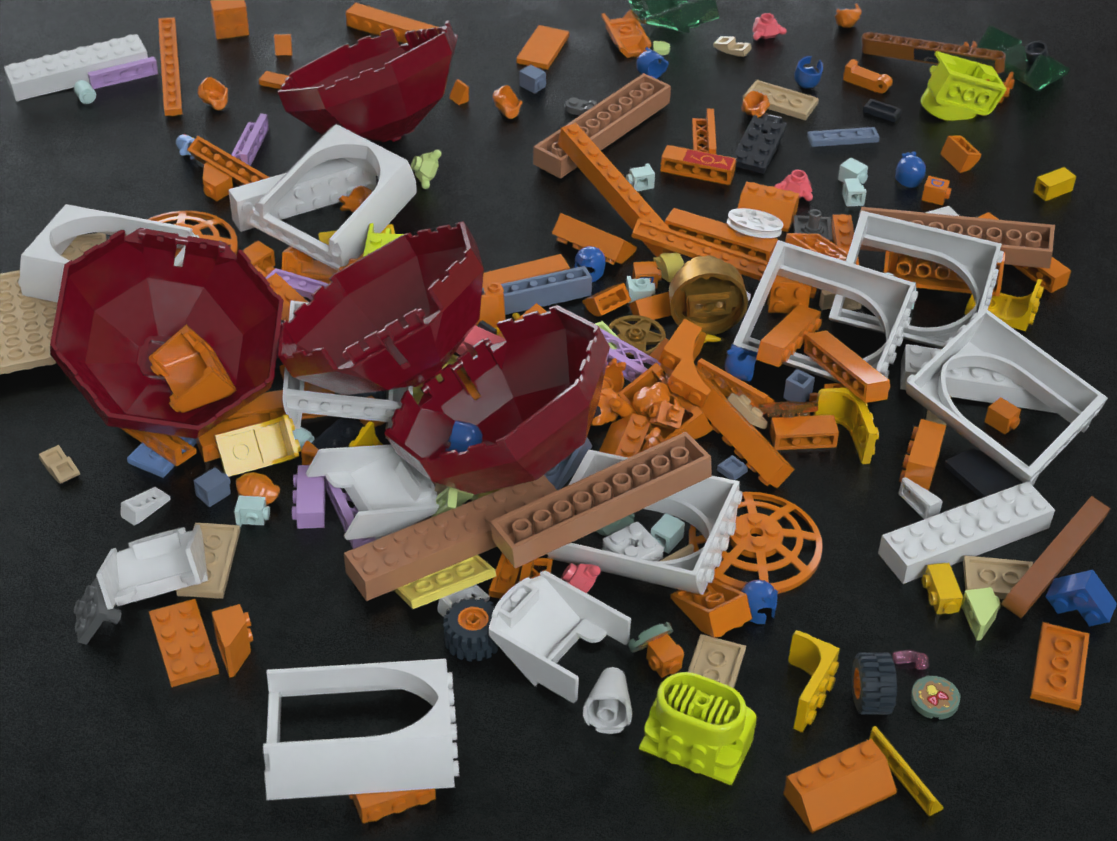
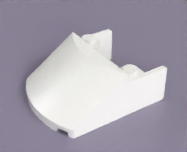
[306,445,439,540]
[97,525,208,610]
[489,571,631,703]

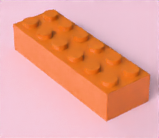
[884,250,1005,296]

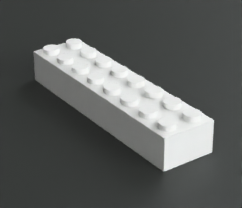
[4,34,148,102]
[229,158,376,232]
[900,344,1056,413]
[878,481,1055,584]

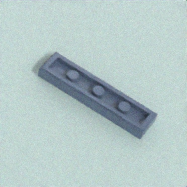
[807,127,879,147]

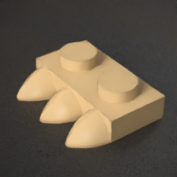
[727,393,768,429]

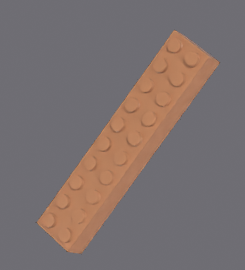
[533,73,671,178]
[860,207,1055,269]
[490,432,712,568]
[344,475,557,601]

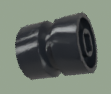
[1025,41,1048,73]

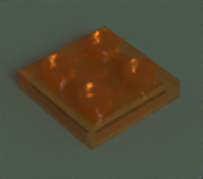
[759,401,818,418]

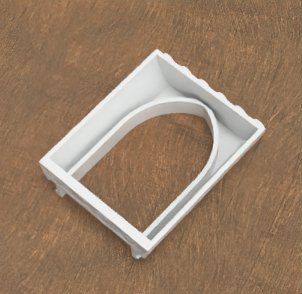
[246,124,416,271]
[18,204,199,303]
[829,210,1004,349]
[733,240,918,383]
[283,301,413,438]
[905,308,1108,486]
[547,450,743,595]
[263,659,459,800]

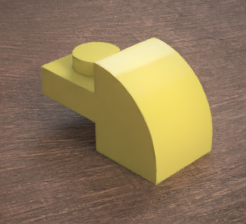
[654,252,684,282]

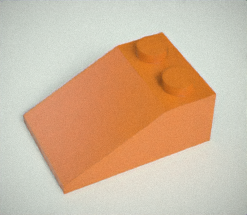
[670,579,752,638]

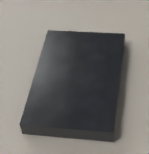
[311,417,379,449]
[944,446,1021,498]

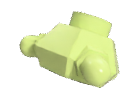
[411,150,441,189]

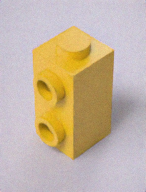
[1034,167,1076,201]
[922,563,963,614]

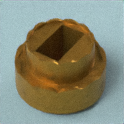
[669,255,748,335]

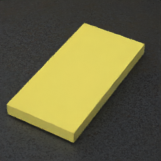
[395,555,496,609]

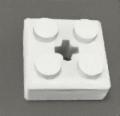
[602,522,664,561]

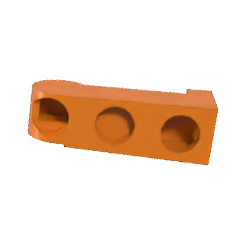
[843,59,892,93]

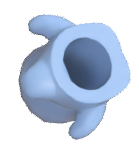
[176,134,195,160]

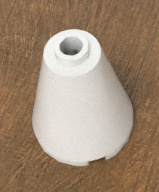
[583,667,632,734]

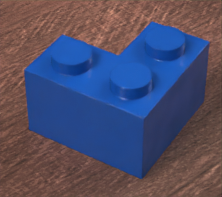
[1046,570,1117,626]

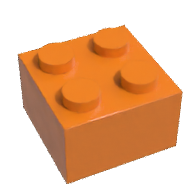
[210,0,249,39]
[767,275,812,313]

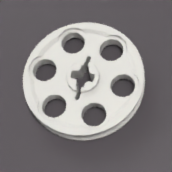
[727,208,783,238]

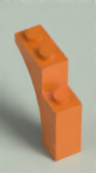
[658,318,711,408]

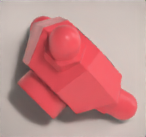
[753,13,786,40]
[774,170,813,201]
[561,563,601,593]

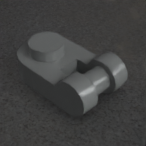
[565,97,597,116]

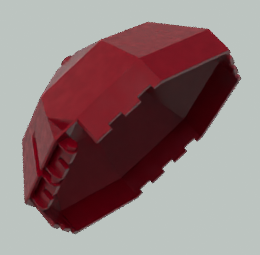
[278,20,458,142]
[278,221,484,395]
[50,228,284,439]
[384,305,610,495]

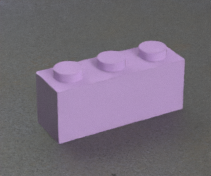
[292,465,325,529]

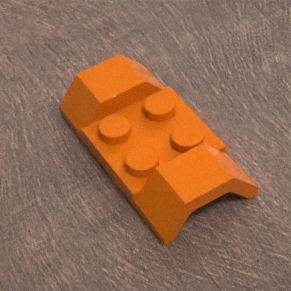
[601,10,651,58]

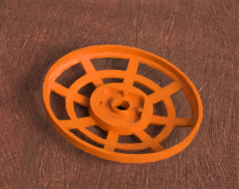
[688,492,823,594]

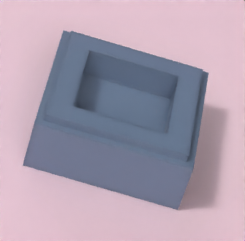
[717,455,748,480]

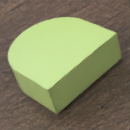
[653,41,670,55]

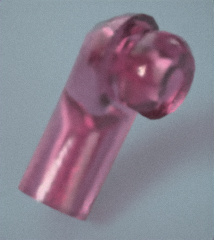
[893,650,929,669]

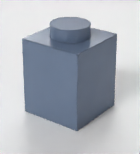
[519,65,546,93]
[783,369,815,406]
[194,468,231,507]

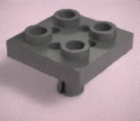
[793,209,833,242]
[74,577,121,644]

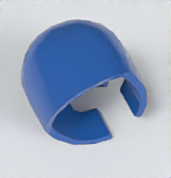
[636,47,668,79]
[794,56,823,88]
[895,151,926,188]
[575,246,606,282]
[724,344,758,382]
[445,420,483,453]
[741,580,778,624]

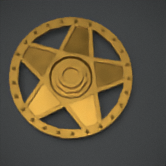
[608,315,666,357]

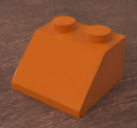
[212,604,253,678]

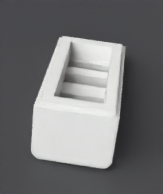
[898,477,943,519]
[121,487,170,525]
[437,584,490,617]

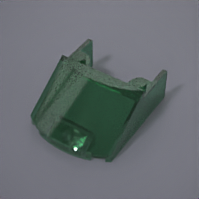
[629,0,719,33]
[976,25,1070,91]

